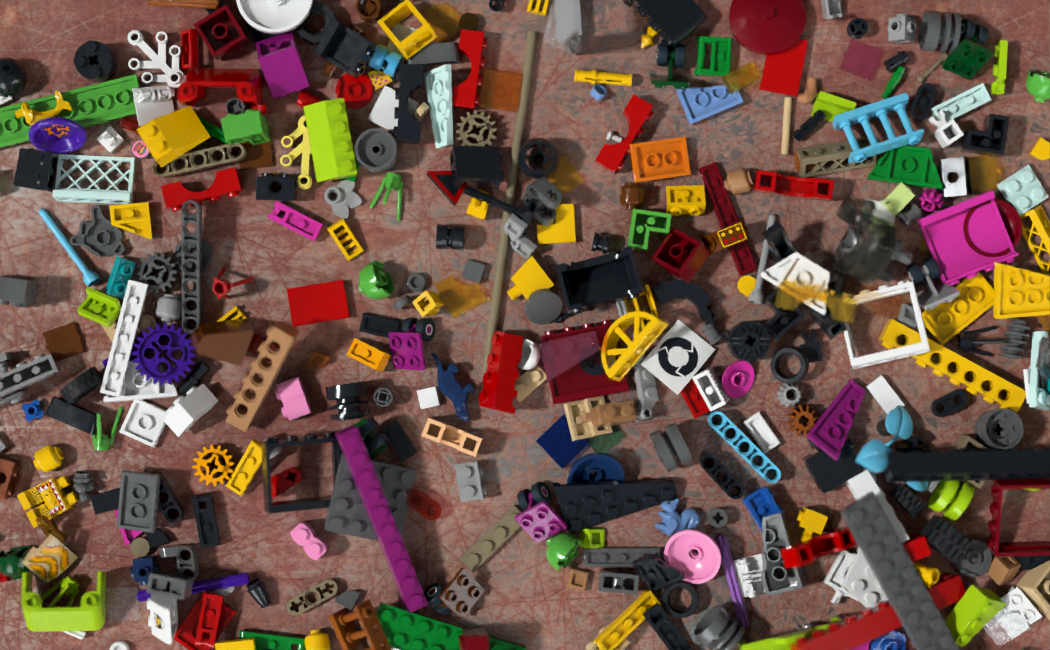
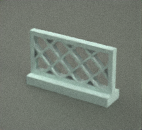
[52,154,136,205]

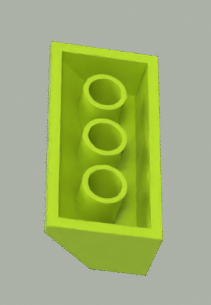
[303,98,357,183]

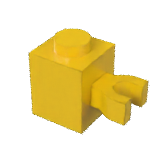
[466,189,490,220]
[796,507,828,542]

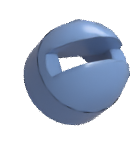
[590,84,607,101]

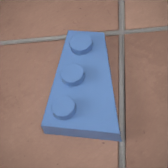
[675,84,743,125]

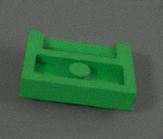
[694,36,731,77]

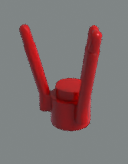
[212,268,254,299]

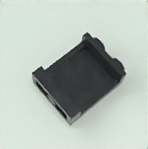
[314,19,377,78]
[449,145,504,189]
[802,438,864,494]

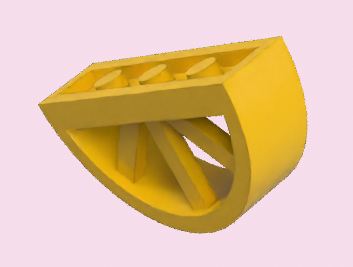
[601,311,669,381]

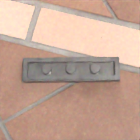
[584,547,661,567]

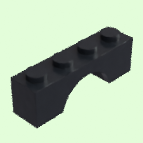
[393,64,424,144]

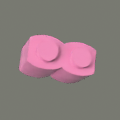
[275,377,312,421]
[290,521,329,560]

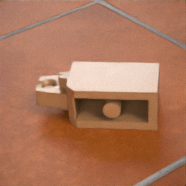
[580,400,637,428]

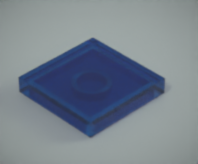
[536,415,590,469]

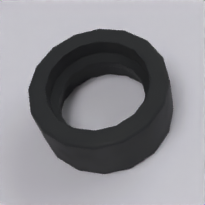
[770,347,809,384]
[662,580,699,618]

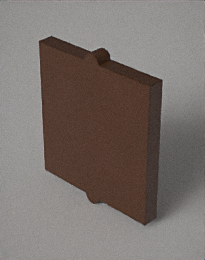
[237,136,274,170]
[43,322,85,362]

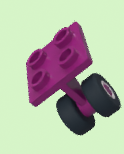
[388,318,435,371]
[514,482,567,543]

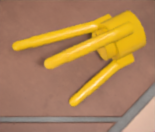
[912,561,939,587]

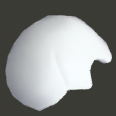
[517,339,541,370]

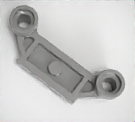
[633,355,659,422]

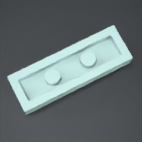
[931,83,991,122]

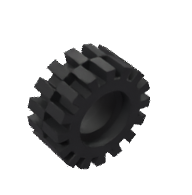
[889,482,925,518]

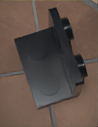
[14,148,58,192]

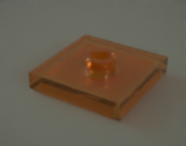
[479,69,522,113]

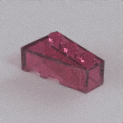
[539,331,602,381]

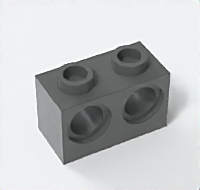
[146,570,194,600]

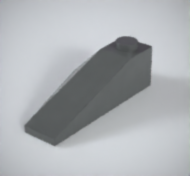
[761,513,809,596]

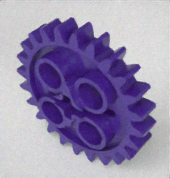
[132,323,196,386]

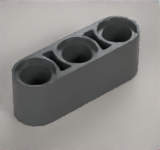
[404,42,460,67]

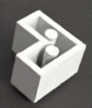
[163,384,219,437]

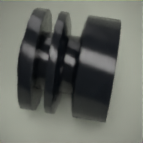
[726,321,770,361]
[326,381,370,421]

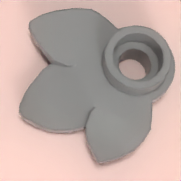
[324,180,362,219]

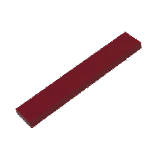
[698,162,758,276]

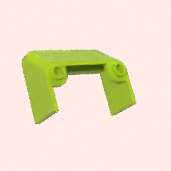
[21,571,106,632]

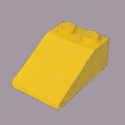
[137,106,211,168]

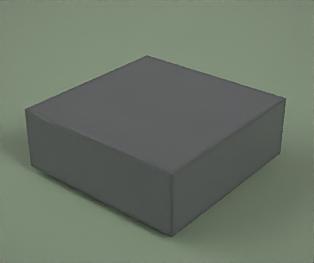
[461,260,485,284]

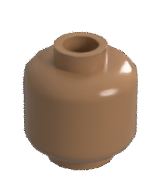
[724,168,754,195]

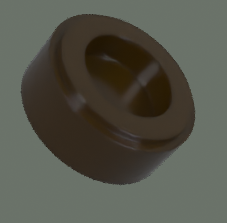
[459,13,479,31]

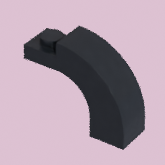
[652,280,715,325]

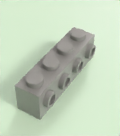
[0,353,58,398]

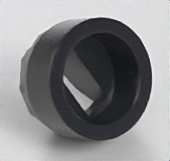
[489,0,504,12]

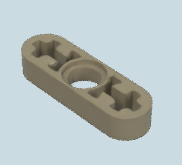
[286,579,339,616]

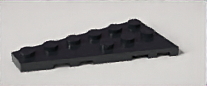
[553,478,678,534]

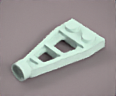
[1029,331,1050,411]

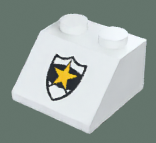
[147,594,179,644]

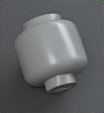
[156,294,182,323]

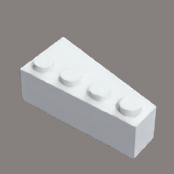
[846,468,910,543]

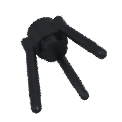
[958,325,1007,357]

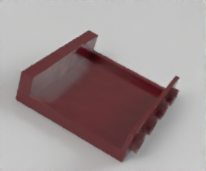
[541,320,629,404]

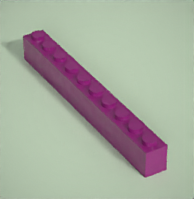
[335,425,428,612]

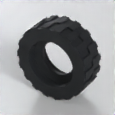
[296,1,337,45]
[60,367,103,405]

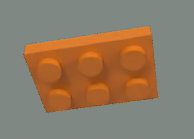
[629,137,691,183]

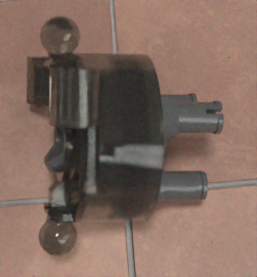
[826,197,913,283]

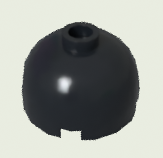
[0,58,27,97]

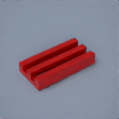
[181,28,198,70]

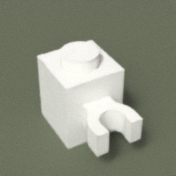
[928,110,964,148]

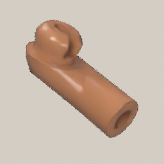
[798,78,817,104]

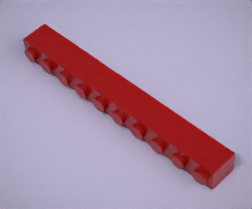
[789,573,966,650]

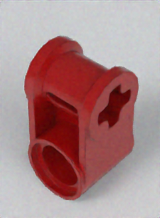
[271,467,302,498]

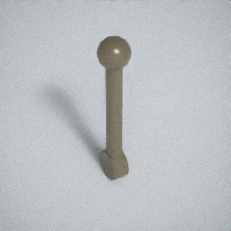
[917,53,948,83]

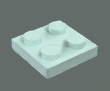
[996,165,1049,216]

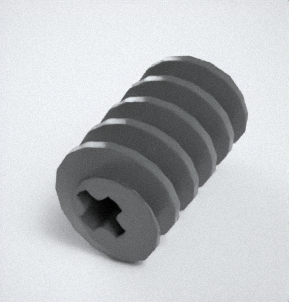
[998,318,1032,359]

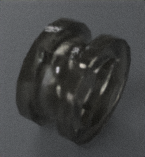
[876,419,891,437]

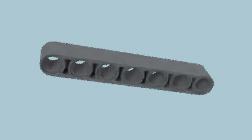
[182,199,202,333]

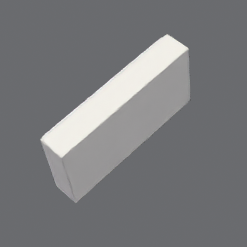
[866,375,905,414]
[743,411,780,454]

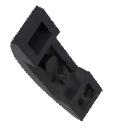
[642,602,693,650]

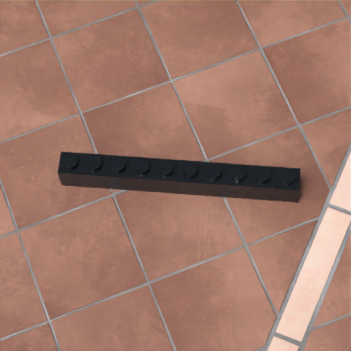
[885,448,1050,482]

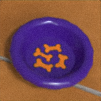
[28,117,87,154]

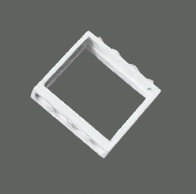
[836,281,930,369]

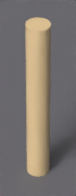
[781,97,792,155]

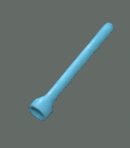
[39,209,101,287]

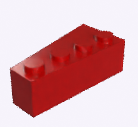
[479,331,524,414]

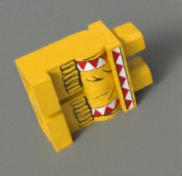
[17,475,78,528]

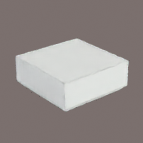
[417,386,440,409]

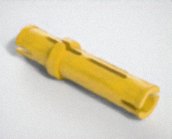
[574,69,632,86]

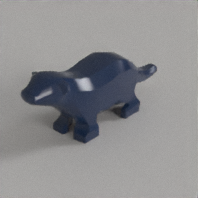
[431,353,475,422]

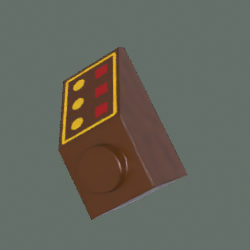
[702,221,750,255]

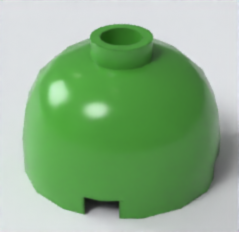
[1026,69,1050,103]
[358,260,394,300]
[546,532,583,572]

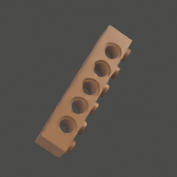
[225,321,300,432]

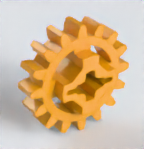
[192,444,235,486]

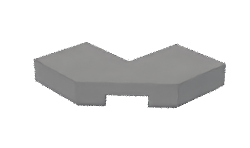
[503,213,537,260]

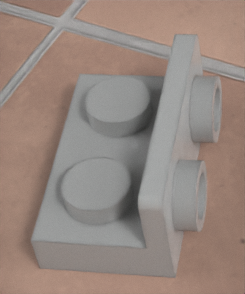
[455,460,487,502]

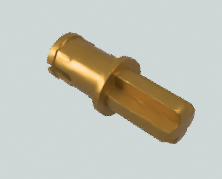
[36,515,66,543]

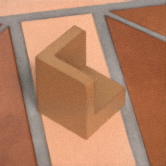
[987,556,1021,586]

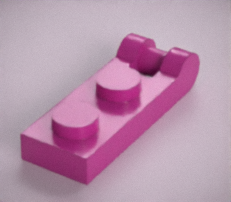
[267,201,323,242]

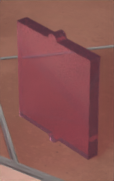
[840,39,883,81]

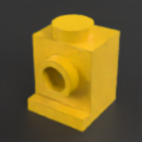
[412,290,444,317]

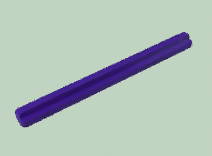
[137,573,250,602]

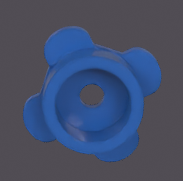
[22,400,44,421]

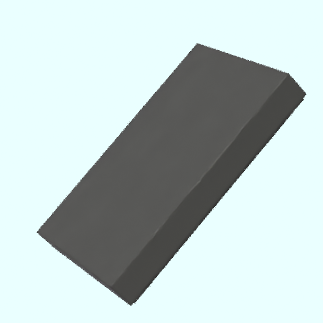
[117,470,161,533]

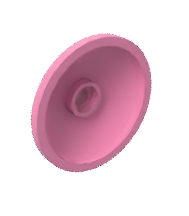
[664,529,722,584]

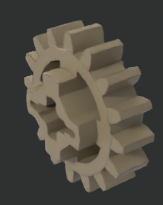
[455,110,497,147]

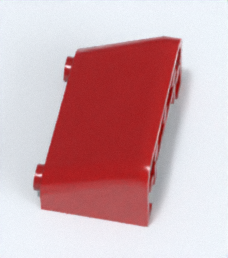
[178,68,263,107]

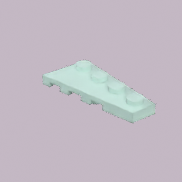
[423,64,453,148]

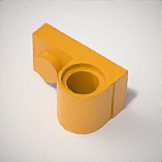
[346,338,391,373]

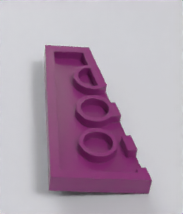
[806,379,866,461]

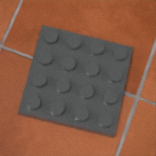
[324,454,417,541]

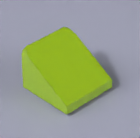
[581,528,605,548]

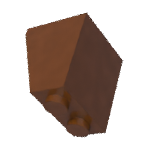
[191,319,254,366]

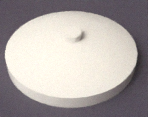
[236,0,313,34]

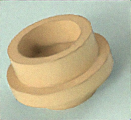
[138,314,157,333]

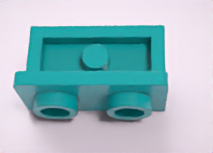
[105,256,136,299]

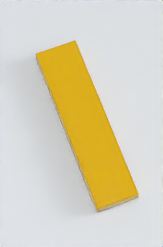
[593,589,661,650]

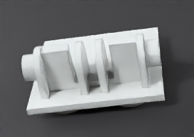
[132,85,175,126]
[733,553,765,598]
[994,586,1043,637]

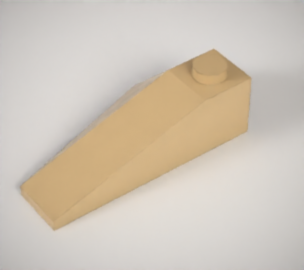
[1016,560,1050,620]

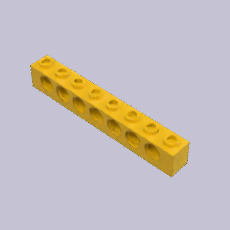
[878,319,1026,413]

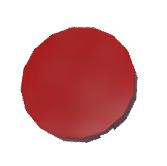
[335,73,374,110]

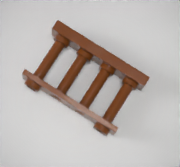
[328,599,392,650]

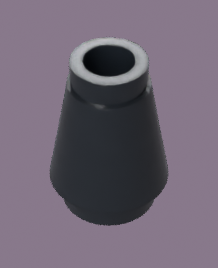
[246,578,271,608]

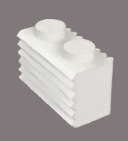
[692,366,729,412]

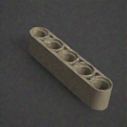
[152,143,247,178]

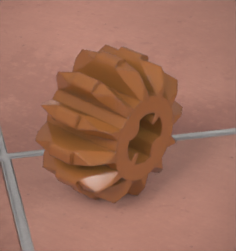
[786,404,819,437]

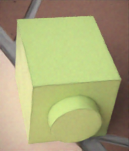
[881,182,915,216]

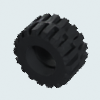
[920,515,973,564]

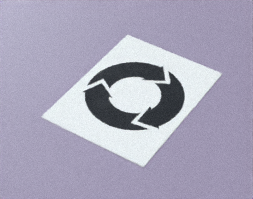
[641,319,715,395]

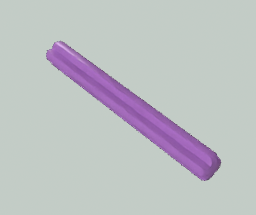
[716,534,750,628]

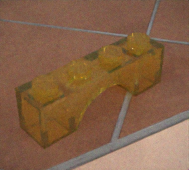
[774,280,858,323]

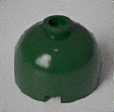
[0,545,33,579]

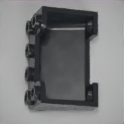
[623,0,707,50]

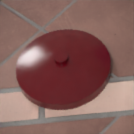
[729,0,806,55]

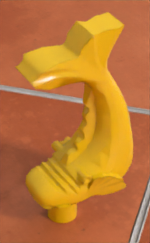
[14,90,73,126]

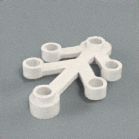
[128,30,185,88]

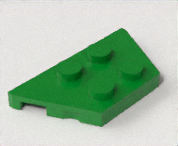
[867,145,942,190]

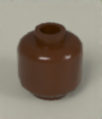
[619,182,644,210]

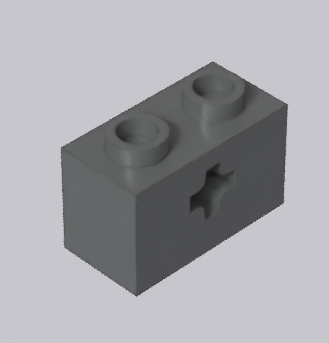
[598,569,639,595]

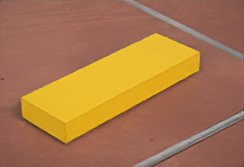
[226,439,262,496]

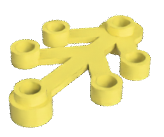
[280,115,312,190]

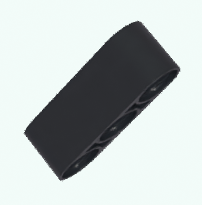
[45,396,103,435]
[699,453,745,500]
[151,471,185,523]

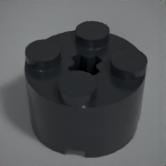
[73,40,118,82]

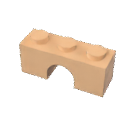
[421,417,483,457]

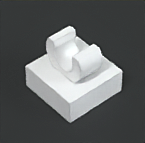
[97,126,125,153]

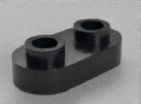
[909,83,937,121]
[930,390,968,417]

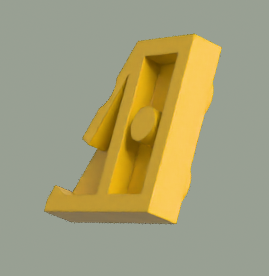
[109,202,153,239]

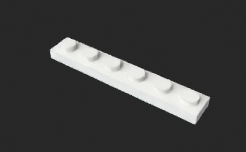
[100,280,149,397]

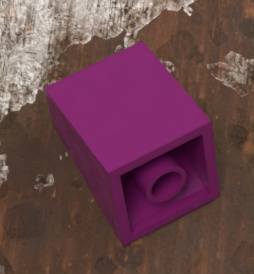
[256,31,310,98]

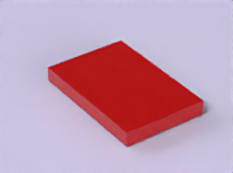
[759,39,808,97]
[287,280,350,327]
[173,591,237,650]

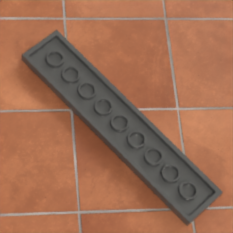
[840,491,960,650]

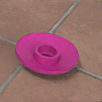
[722,360,754,398]

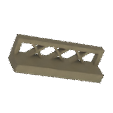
[797,137,877,178]

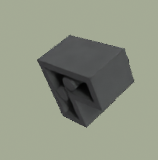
[0,276,38,308]

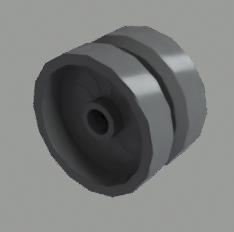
[355,128,399,173]
[650,422,692,472]

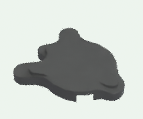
[69,205,126,257]

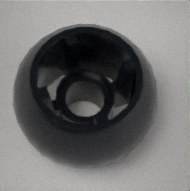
[518,138,560,179]

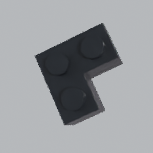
[960,114,1010,158]
[762,287,805,341]

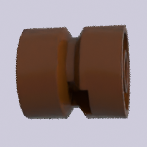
[356,0,383,23]

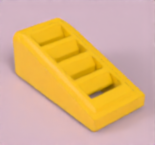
[327,218,364,261]

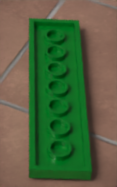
[376,602,527,650]

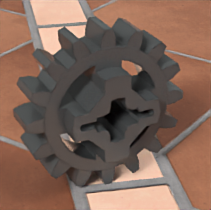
[135,252,179,294]

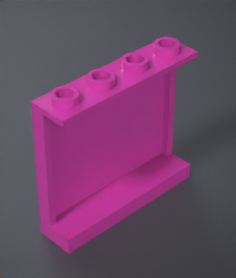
[917,190,1019,286]

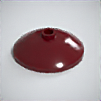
[963,199,1022,257]

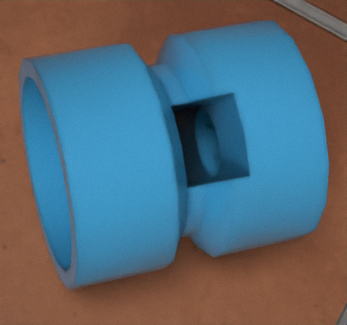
[369,43,404,77]

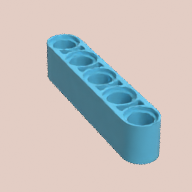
[707,411,781,483]

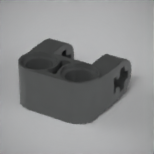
[522,177,563,226]
[159,545,200,580]

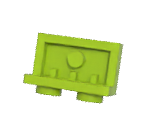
[77,287,121,328]

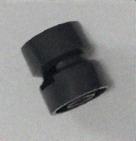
[436,224,464,250]

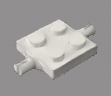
[823,550,858,605]

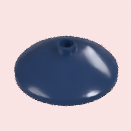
[567,452,625,484]

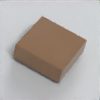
[566,568,589,591]

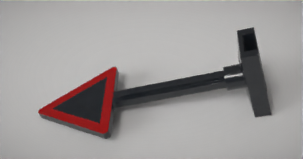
[427,171,539,236]

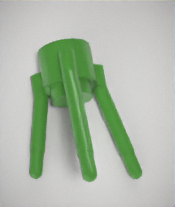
[370,172,404,221]
[92,407,123,451]

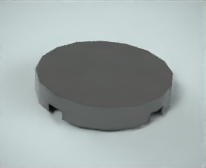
[174,239,213,273]
[524,288,562,325]
[954,538,993,577]

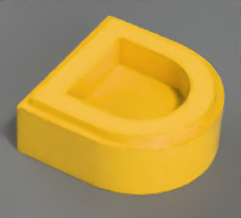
[1029,137,1050,161]
[737,275,756,298]

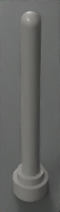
[748,214,776,305]

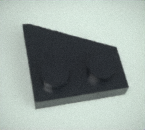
[633,553,685,592]

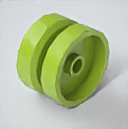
[928,481,975,522]

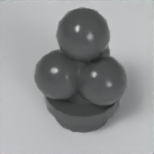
[73,471,95,502]

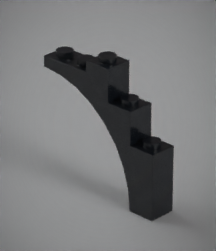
[763,222,847,339]

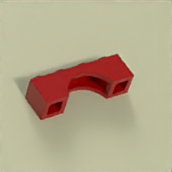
[452,29,488,111]
[594,94,654,174]
[161,167,244,212]
[752,170,834,202]
[780,527,857,568]

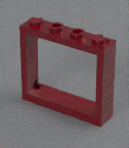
[987,479,1050,556]

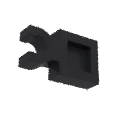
[800,329,823,363]

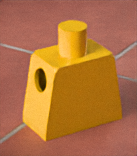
[507,256,554,301]

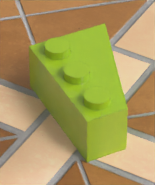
[945,584,1007,647]

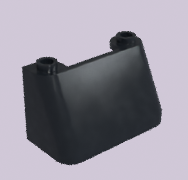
[556,246,643,314]

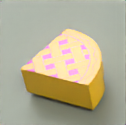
[368,71,393,91]

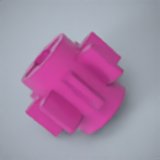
[919,188,944,212]

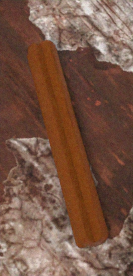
[147,0,220,9]

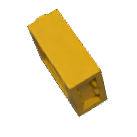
[377,0,437,60]

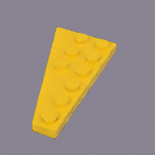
[993,261,1050,319]

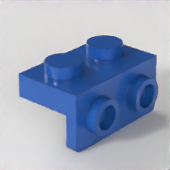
[741,487,786,532]

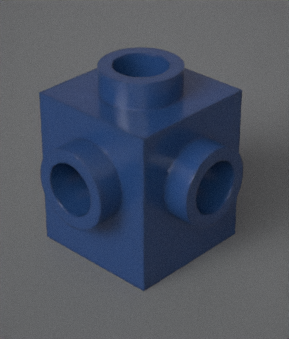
[131,555,160,585]

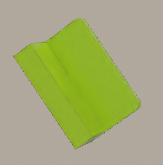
[811,91,857,123]

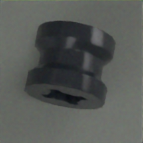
[846,18,868,39]
[591,232,610,254]

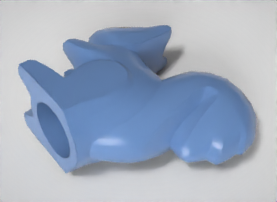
[654,498,701,537]

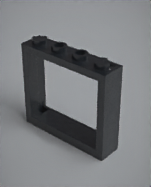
[261,432,342,514]

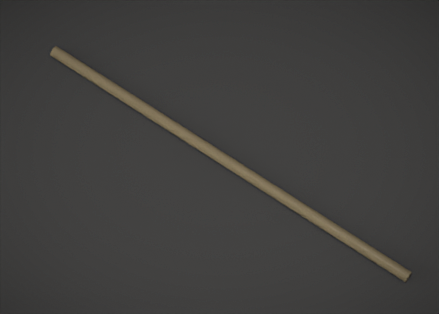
[482,31,537,372]

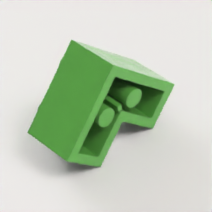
[221,109,271,145]
[627,209,672,251]

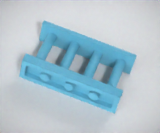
[832,93,924,164]

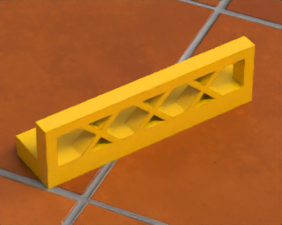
[1020,205,1050,275]

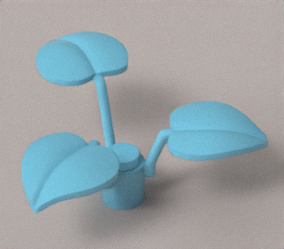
[856,405,929,491]

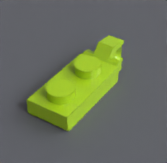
[991,40,1008,95]

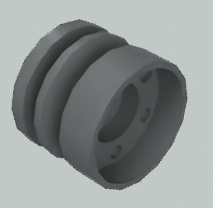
[919,10,961,54]
[974,409,1024,450]
[693,605,745,650]

